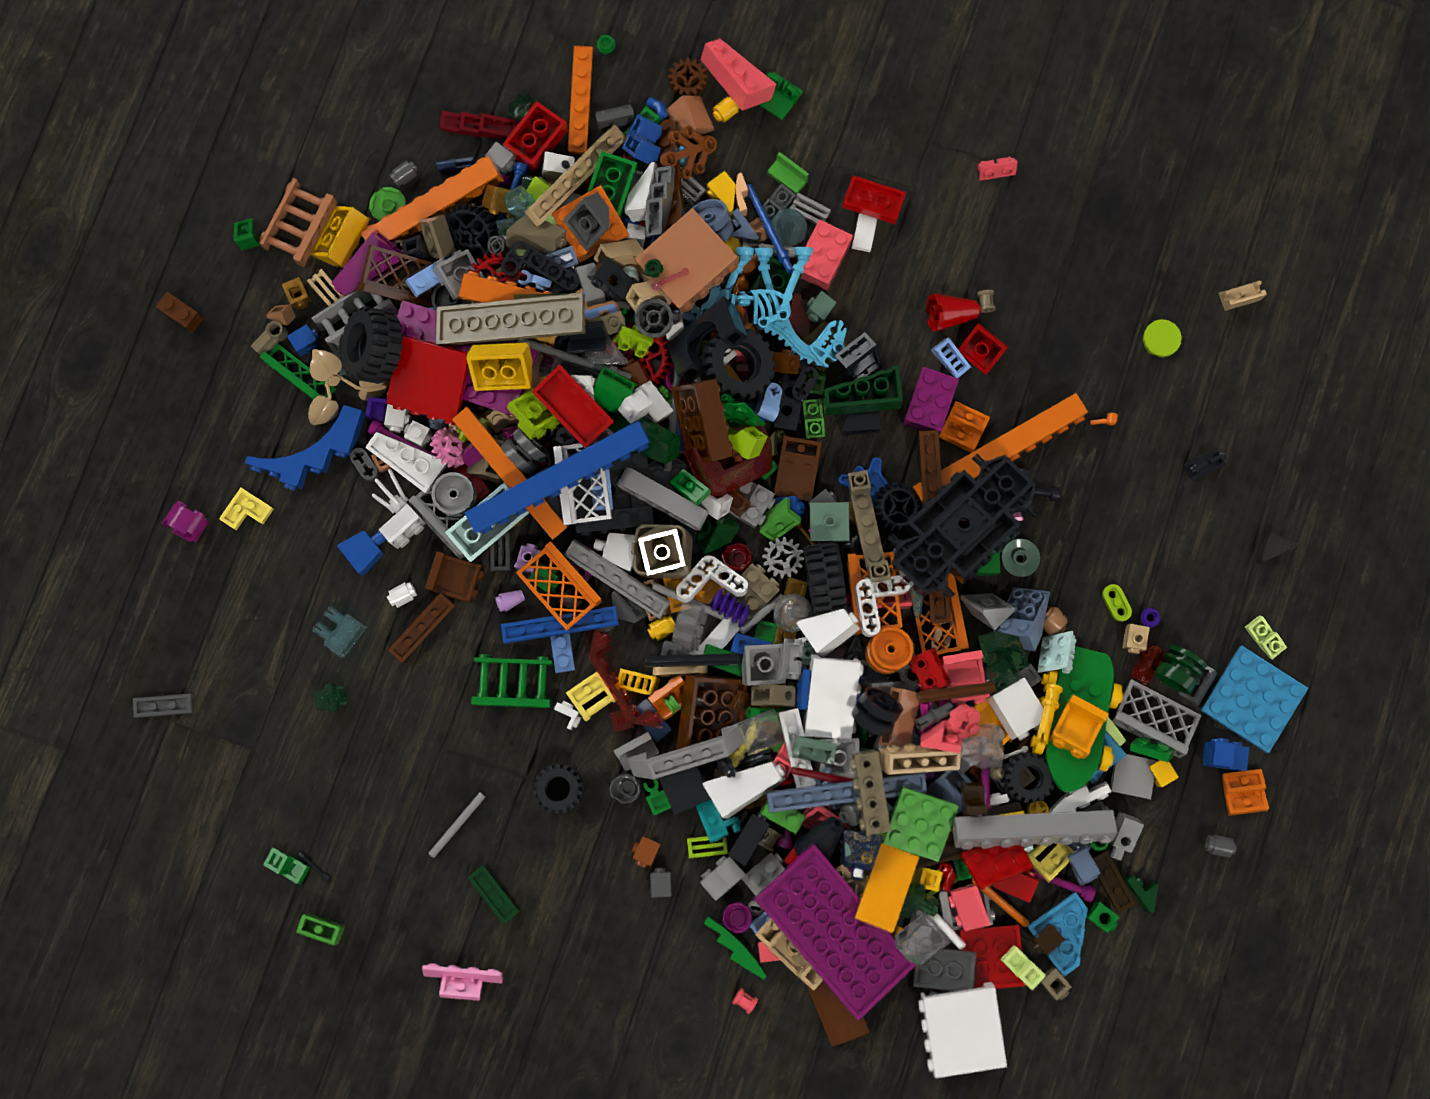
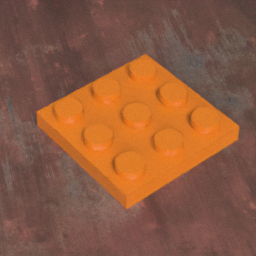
[552,185,630,264]

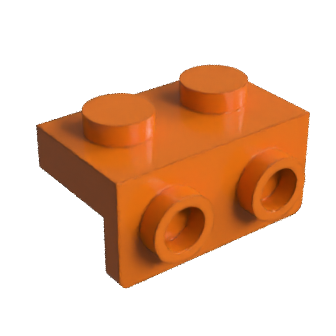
[648,675,685,720]

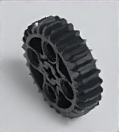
[445,203,502,272]

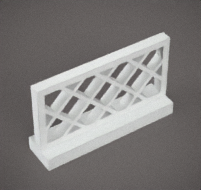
[553,441,612,525]

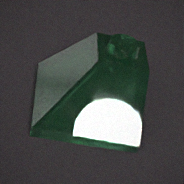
[978,631,1029,679]

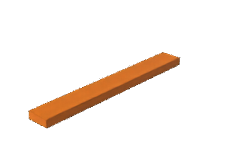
[452,407,568,540]

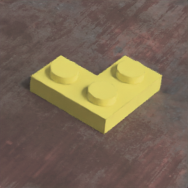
[219,488,274,530]

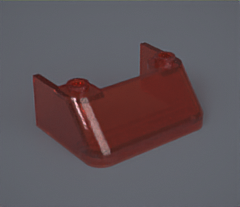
[683,414,773,499]

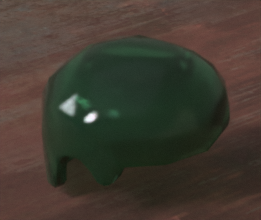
[507,93,534,121]

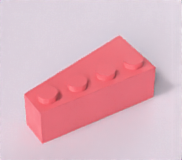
[701,39,776,111]

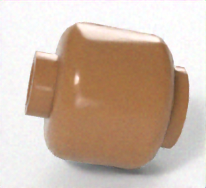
[1043,606,1067,635]

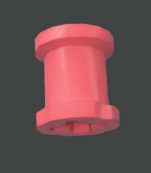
[732,988,758,1014]

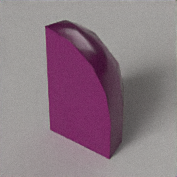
[462,443,483,467]

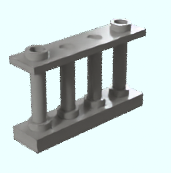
[312,277,398,355]

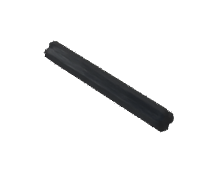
[644,654,741,667]

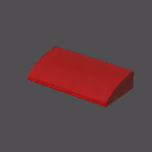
[531,364,614,449]

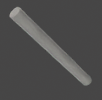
[652,582,725,620]
[429,792,485,858]

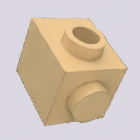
[1122,624,1150,654]

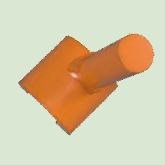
[1090,413,1118,426]

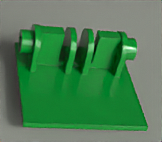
[759,72,803,120]
[721,394,765,427]

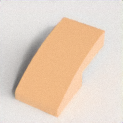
[736,173,748,216]

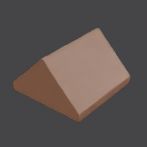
[667,95,714,140]

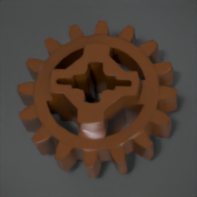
[668,57,708,97]

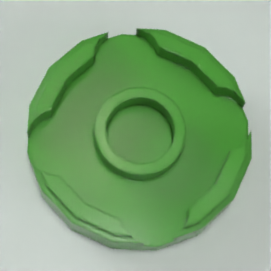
[369,187,407,222]

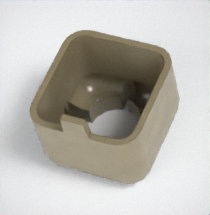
[631,525,693,579]

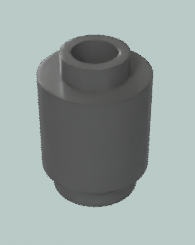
[390,160,418,187]
[1205,835,1237,858]

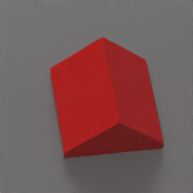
[958,323,1008,375]

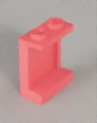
[941,650,990,707]

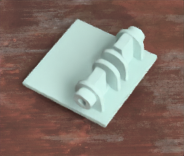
[1037,631,1076,674]

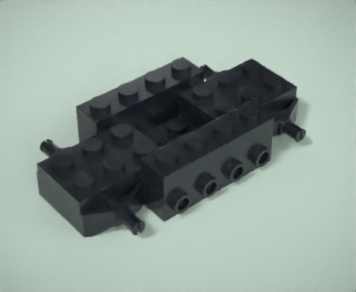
[531,451,686,538]
[888,453,1040,600]

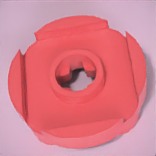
[944,704,980,741]

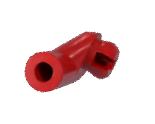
[939,862,956,892]

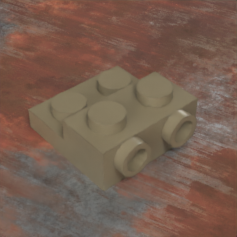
[725,563,780,618]

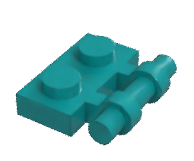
[696,799,741,843]

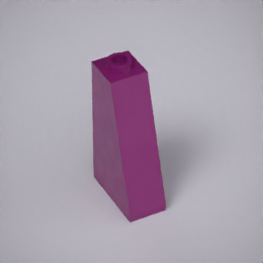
[331,230,403,296]

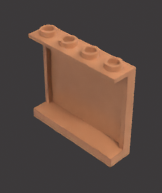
[635,208,740,314]

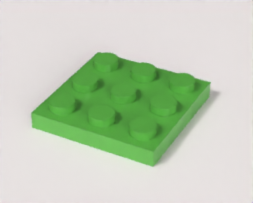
[882,786,959,862]

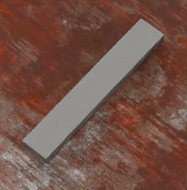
[564,539,671,619]

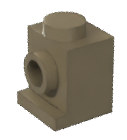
[1040,967,1072,1000]

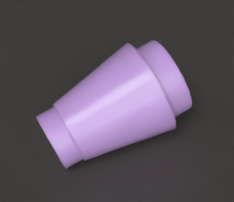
[495,590,525,612]

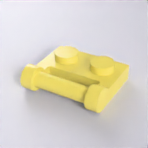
[566,671,618,722]
[1027,843,1074,882]

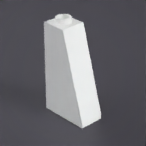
[703,762,786,819]

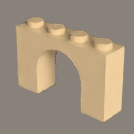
[594,239,672,312]

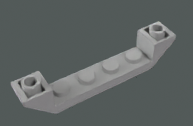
[628,723,746,779]

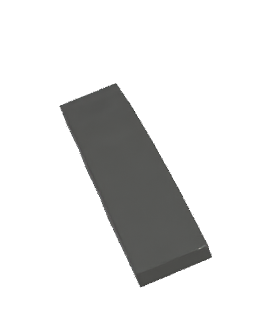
[645,166,675,238]

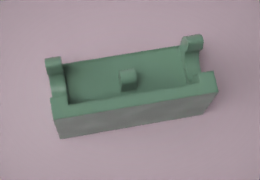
[792,735,837,764]

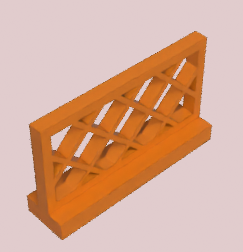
[516,541,602,631]
[847,552,902,634]
[910,573,970,655]

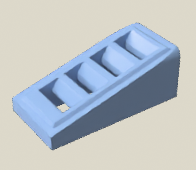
[931,337,971,378]

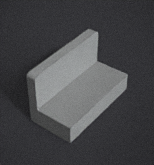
[614,732,659,771]

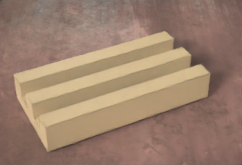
[307,269,345,306]

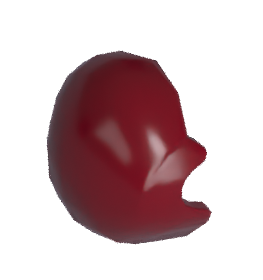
[722,543,752,572]

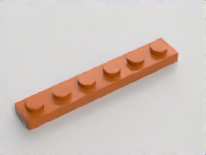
[568,46,593,154]

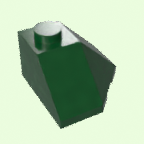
[697,513,740,554]

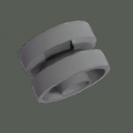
[431,472,478,518]

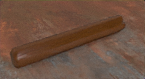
[917,682,995,703]

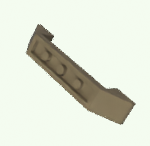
[848,470,891,583]

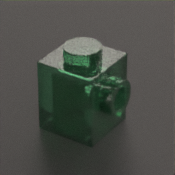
[985,656,1019,692]

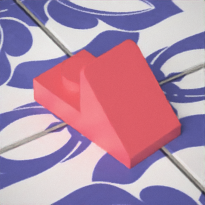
[920,721,961,753]

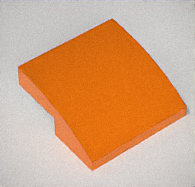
[939,401,990,453]
[1222,769,1269,816]

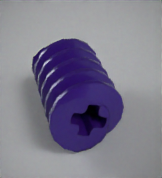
[708,588,751,628]

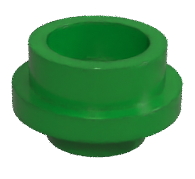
[597,35,615,54]

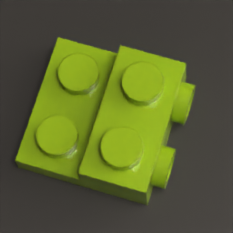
[507,388,560,440]

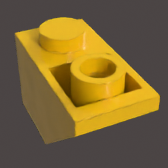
[706,171,736,218]

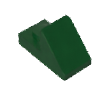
[1123,875,1158,913]

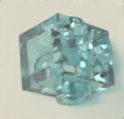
[505,185,535,220]

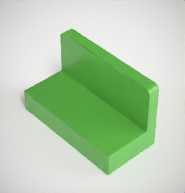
[767,152,809,195]
[760,497,801,542]

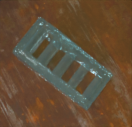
[910,587,924,619]

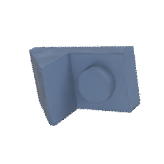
[731,208,759,244]
[1067,846,1100,886]

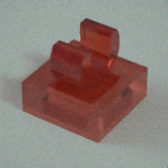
[610,709,634,732]

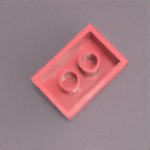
[798,219,853,291]

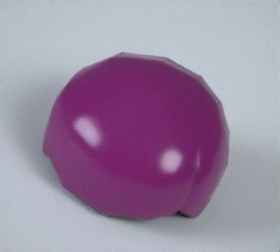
[723,903,753,933]

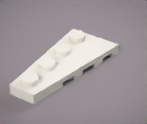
[365,432,447,493]

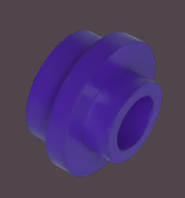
[1140,608,1160,627]

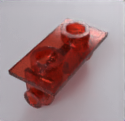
[1130,644,1164,686]

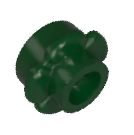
[644,259,663,278]

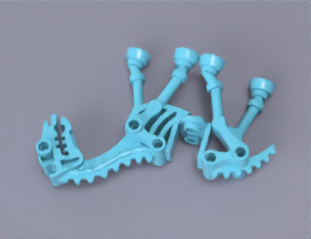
[690,247,846,368]

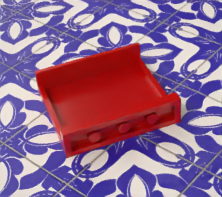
[386,335,469,425]

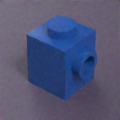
[287,324,320,356]

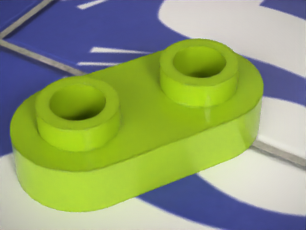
[1102,584,1132,622]

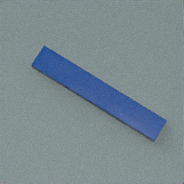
[501,606,619,644]

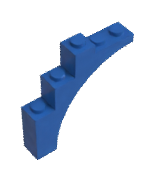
[245,405,366,491]

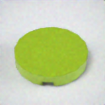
[1143,319,1182,358]

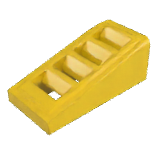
[616,668,660,696]

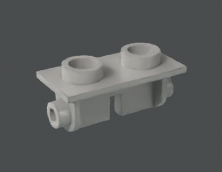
[781,638,804,680]

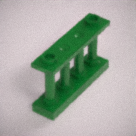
[471,654,554,708]

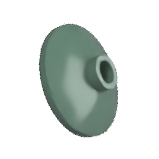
[1001,539,1040,577]

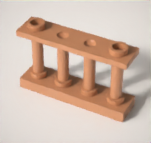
[260,178,337,267]

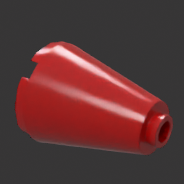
[926,293,981,331]

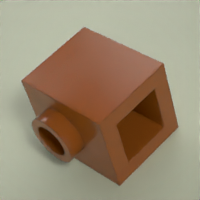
[631,836,661,868]

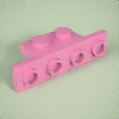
[422,964,503,1001]

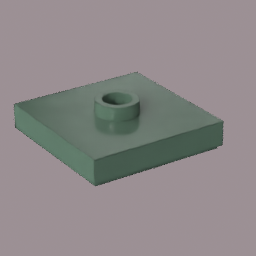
[810,502,850,542]

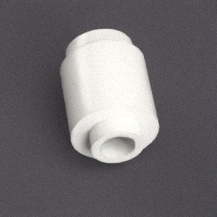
[387,582,417,608]

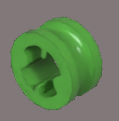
[663,695,681,714]

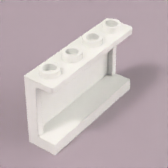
[802,654,863,740]

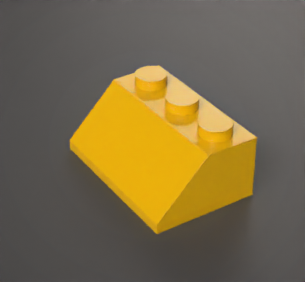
[310,206,370,268]
[466,342,532,391]

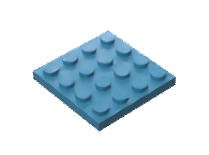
[1200,646,1308,753]

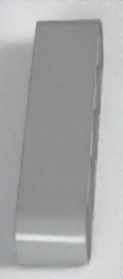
[617,467,709,531]

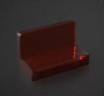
[789,293,811,338]

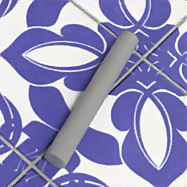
[739,594,783,634]

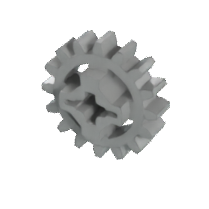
[762,537,804,579]

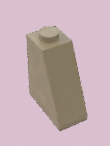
[506,214,567,254]

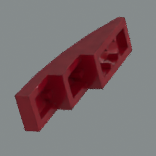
[439,110,518,139]

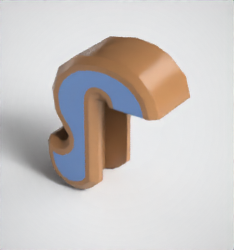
[575,288,620,321]

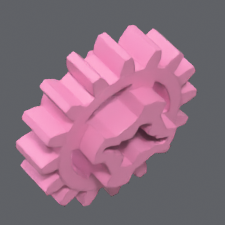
[430,427,469,468]

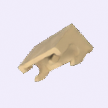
[1219,281,1267,311]

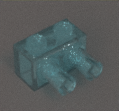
[312,606,367,658]

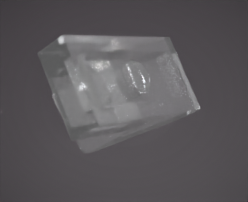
[585,336,628,364]

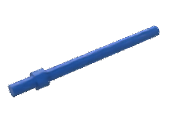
[746,184,793,274]

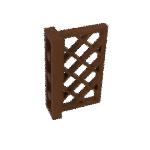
[356,245,435,308]

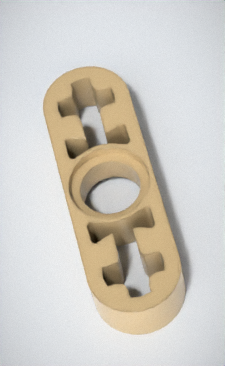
[653,666,708,677]

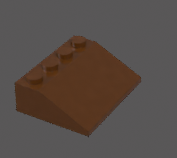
[671,379,733,463]
[676,674,748,757]

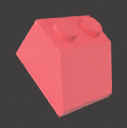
[948,884,991,931]

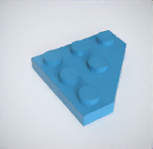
[1027,892,1088,977]

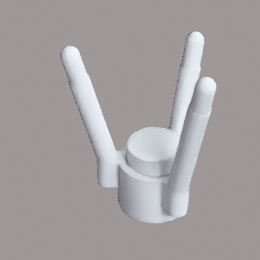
[372,468,409,513]

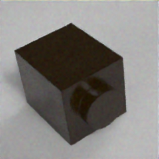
[1031,923,1065,956]

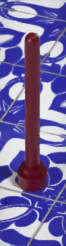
[790,767,853,783]

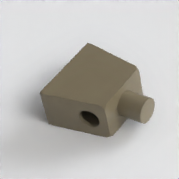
[751,684,796,707]

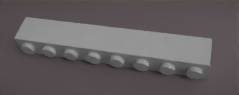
[952,810,1117,849]

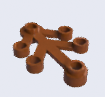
[660,125,717,179]

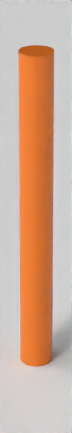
[972,879,1030,927]

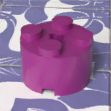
[161,501,208,544]

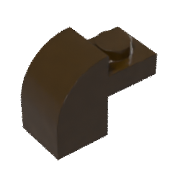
[960,782,987,817]

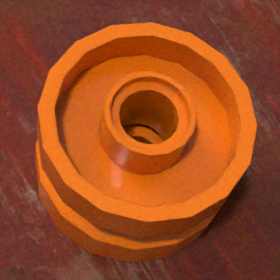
[865,627,914,674]

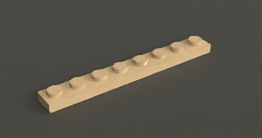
[525,124,626,226]

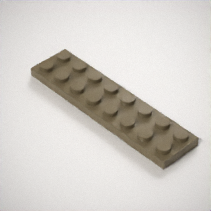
[436,293,585,346]

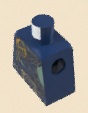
[842,830,882,880]

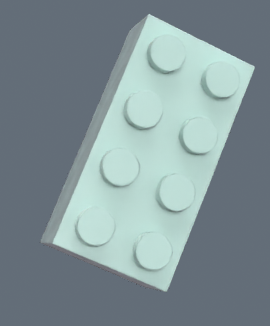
[445,482,530,562]

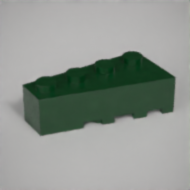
[823,365,903,416]

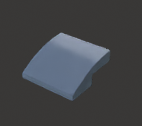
[536,246,581,294]

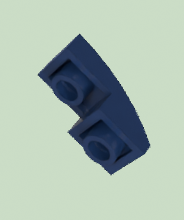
[632,699,673,743]

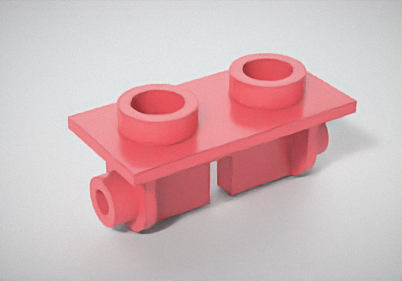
[977,157,1018,180]

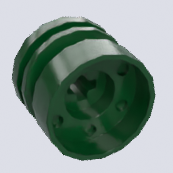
[1154,645,1207,695]

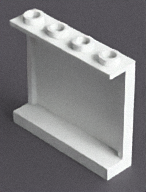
[918,982,1007,1078]

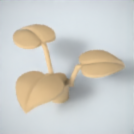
[308,349,389,425]

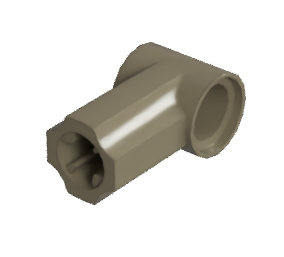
[251,321,288,355]

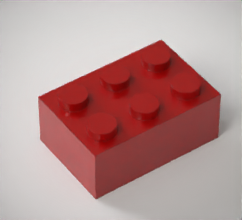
[503,101,568,173]

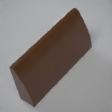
[807,981,870,1046]

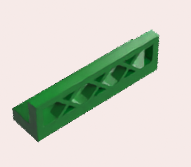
[260,344,337,400]

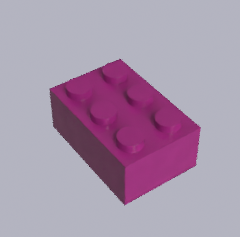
[903,367,959,435]

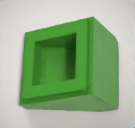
[806,372,826,395]

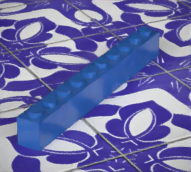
[465,421,651,535]

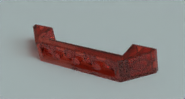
[589,629,663,729]

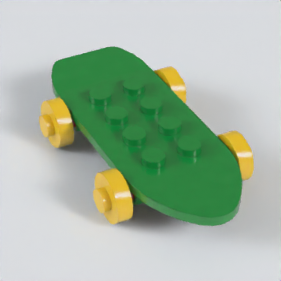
[1030,647,1124,793]

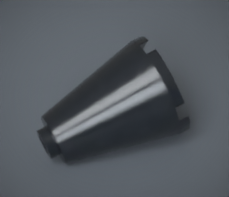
[794,817,844,861]

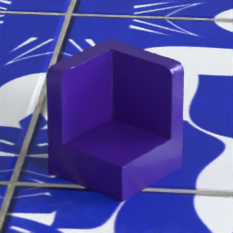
[366,397,387,422]

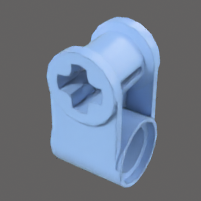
[755,383,782,422]

